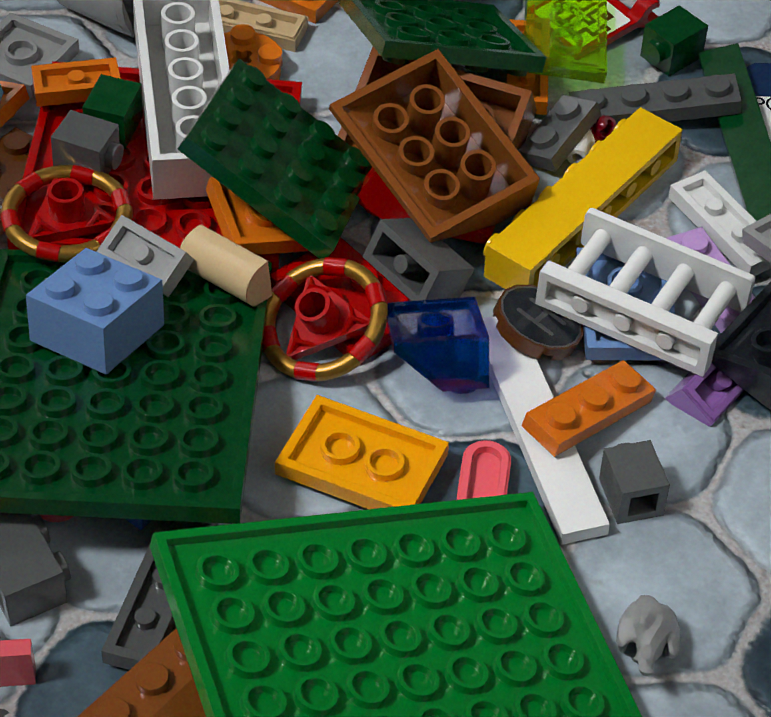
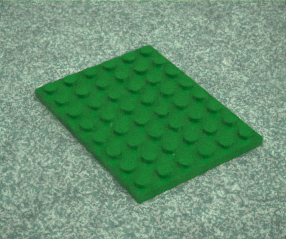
[150,492,642,717]

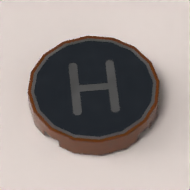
[493,285,584,360]

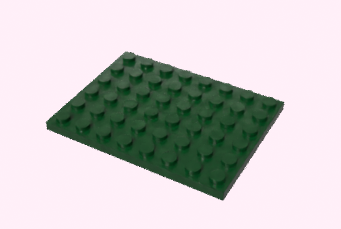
[0,249,272,524]

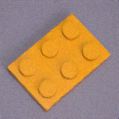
[275,395,449,509]

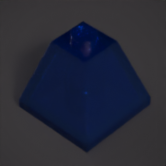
[387,297,489,394]

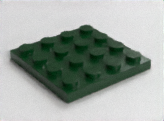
[339,0,546,77]
[177,58,372,259]

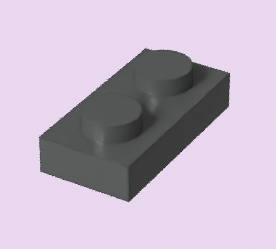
[518,95,601,171]

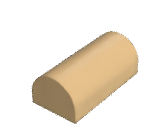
[180,225,272,306]

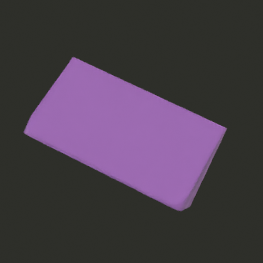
[665,363,744,426]

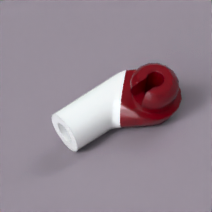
[567,115,617,164]

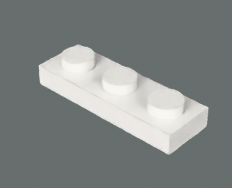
[668,170,771,276]

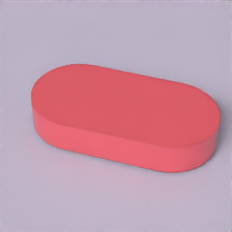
[456,440,511,500]

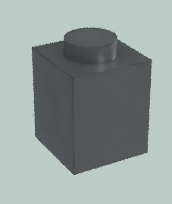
[51,110,124,174]
[599,440,670,524]

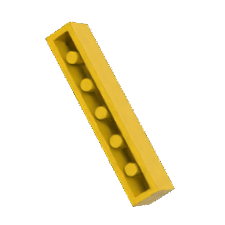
[483,107,683,289]

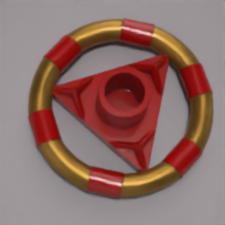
[0,165,133,263]
[263,257,388,382]

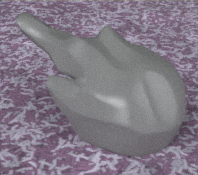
[616,595,680,677]

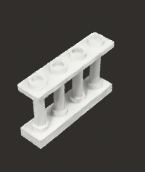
[535,208,755,377]

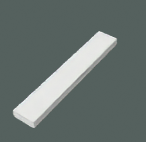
[471,316,610,545]

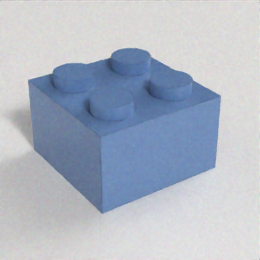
[26,248,164,374]

